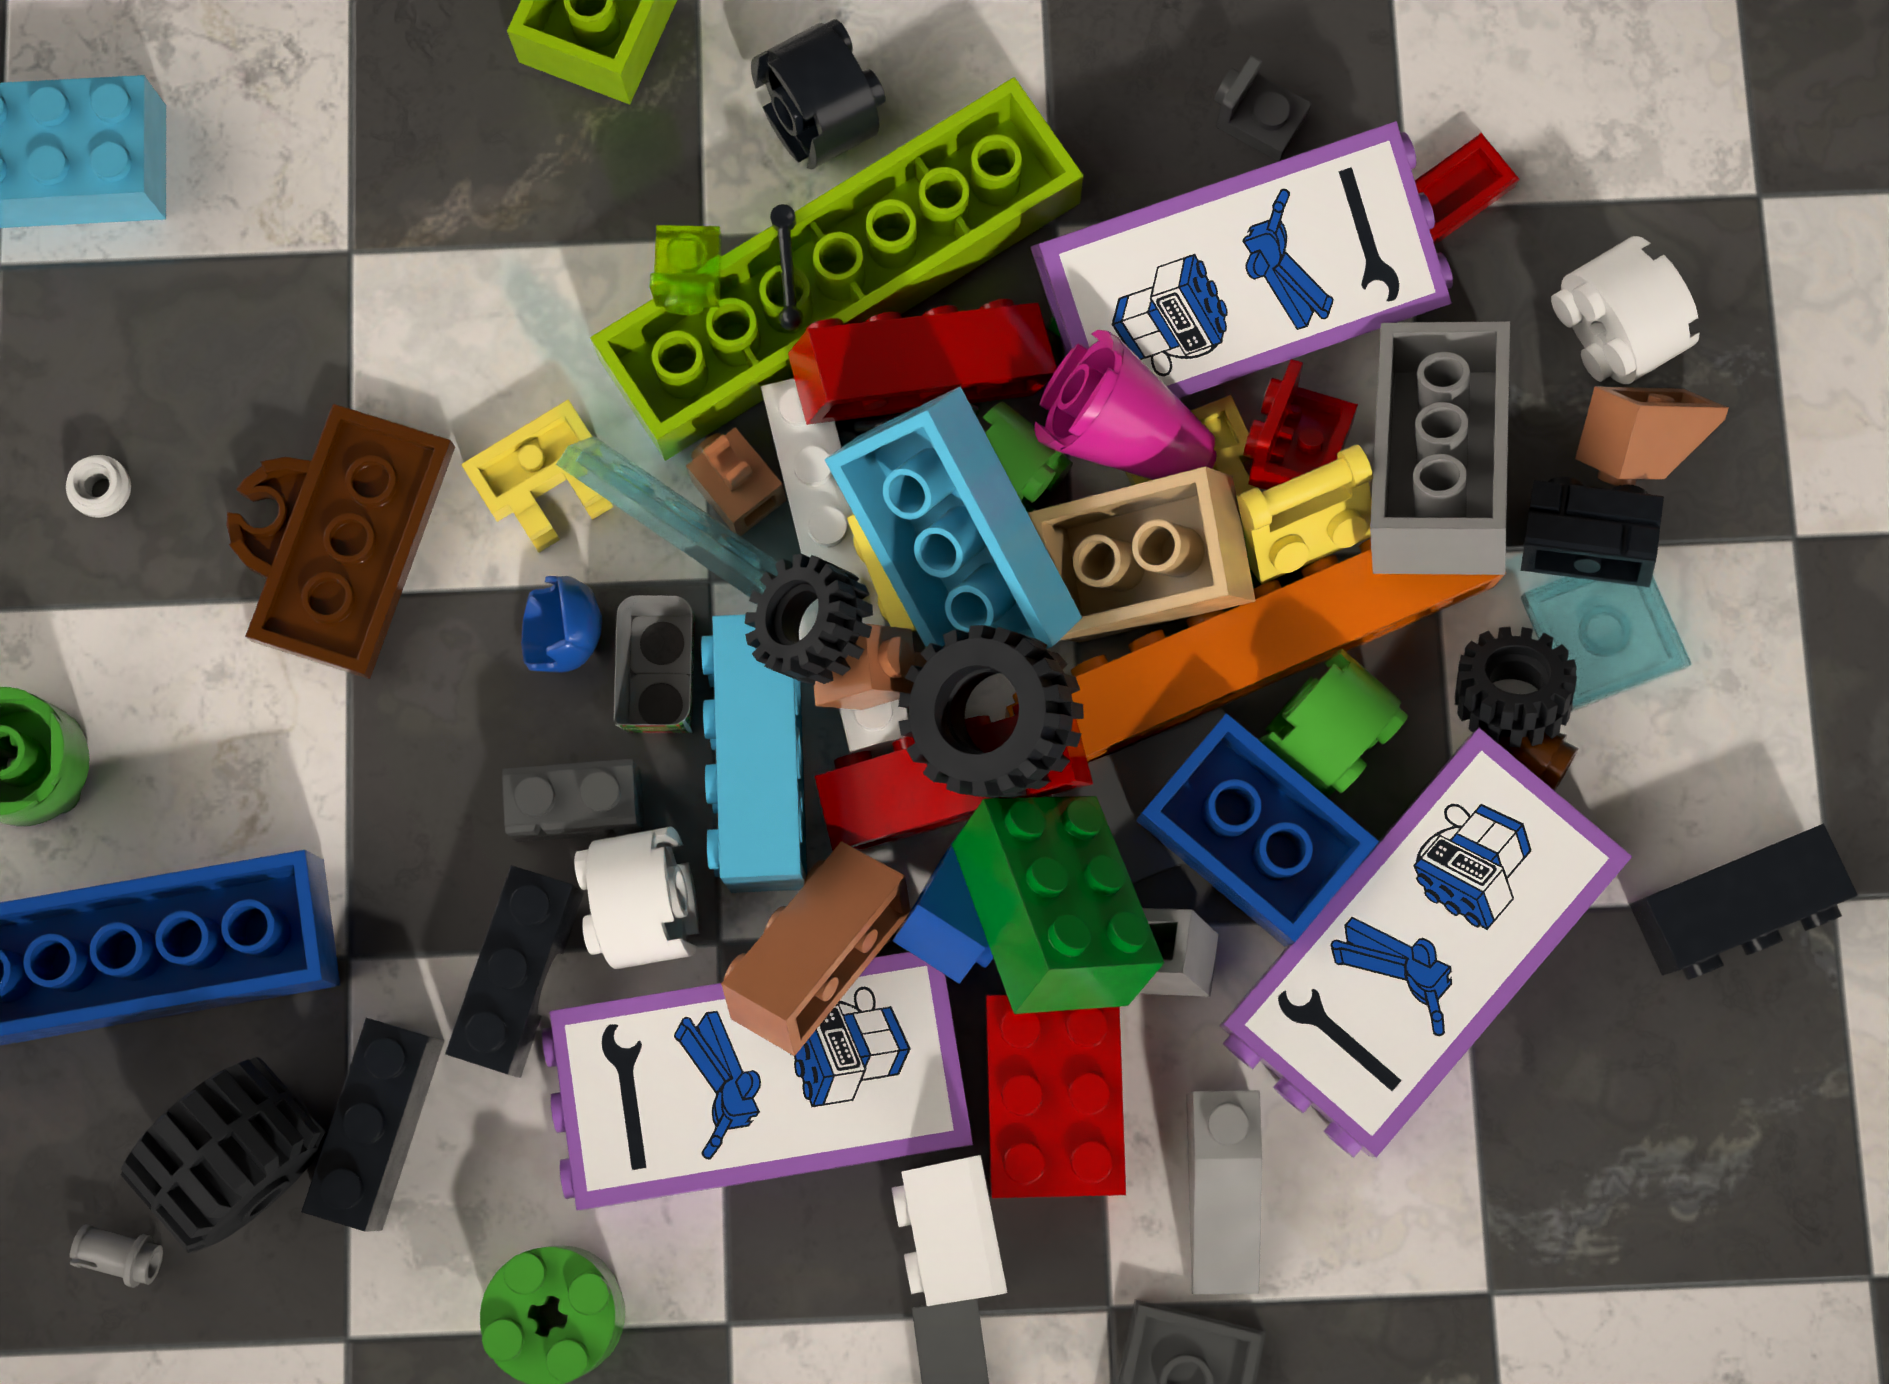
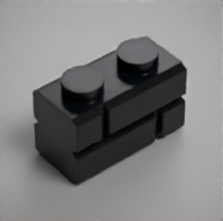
[1520,477,1664,588]

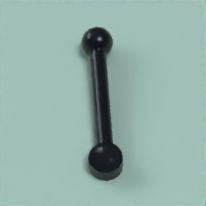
[770,204,804,331]

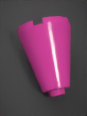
[1034,330,1217,480]

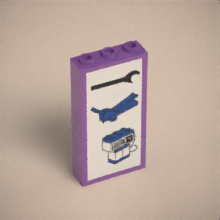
[1030,121,1453,399]
[1219,728,1632,1158]
[542,952,973,1210]

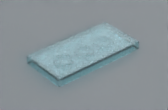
[556,436,778,597]

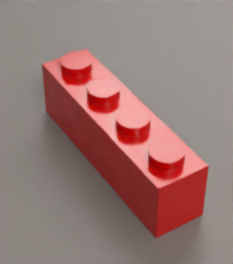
[788,299,1057,425]
[815,703,1093,851]

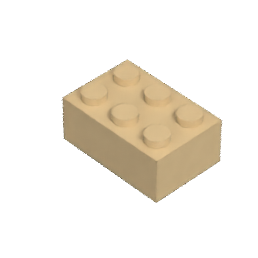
[1028,466,1256,643]

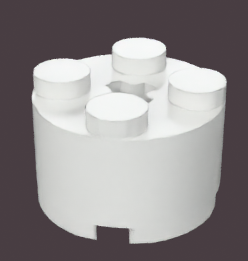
[1551,236,1700,384]
[574,827,699,969]

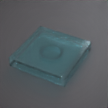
[1520,576,1692,712]

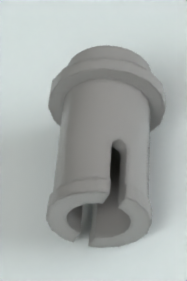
[70,1224,163,1288]

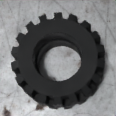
[898,625,1084,798]

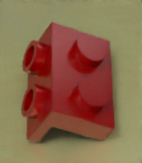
[1243,359,1358,490]

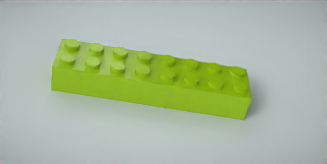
[590,77,1083,461]

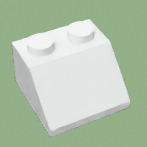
[892,1155,1007,1306]

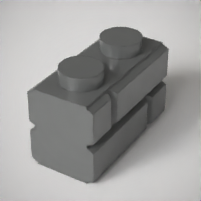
[502,759,645,842]

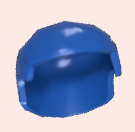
[521,576,602,673]

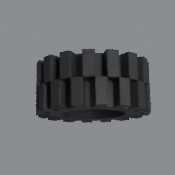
[745,554,873,685]
[1455,626,1577,747]

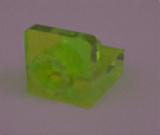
[649,225,722,315]

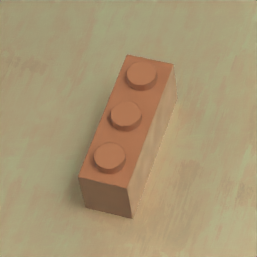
[721,841,911,1056]

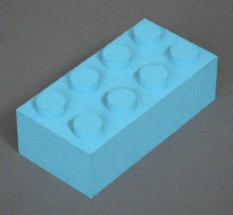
[0,75,166,228]
[824,386,1082,649]
[701,614,807,893]

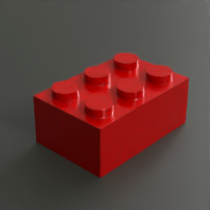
[986,995,1126,1198]

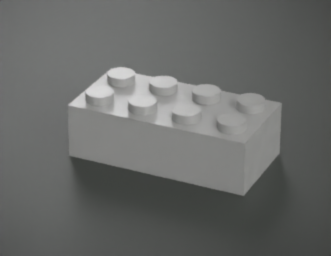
[1370,321,1510,575]

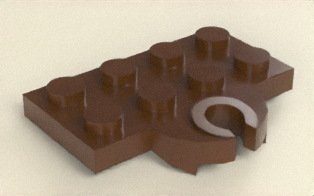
[226,404,455,679]

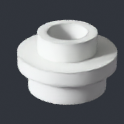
[66,455,131,518]

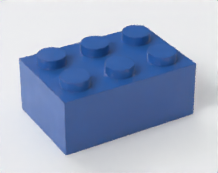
[1136,713,1379,947]

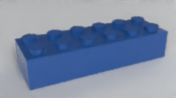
[0,850,340,1046]

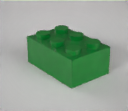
[952,796,1164,1014]

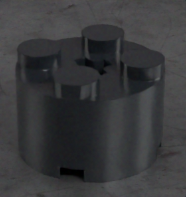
[751,19,886,170]

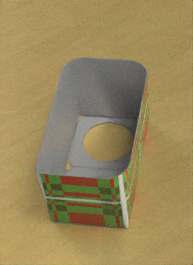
[614,595,695,733]

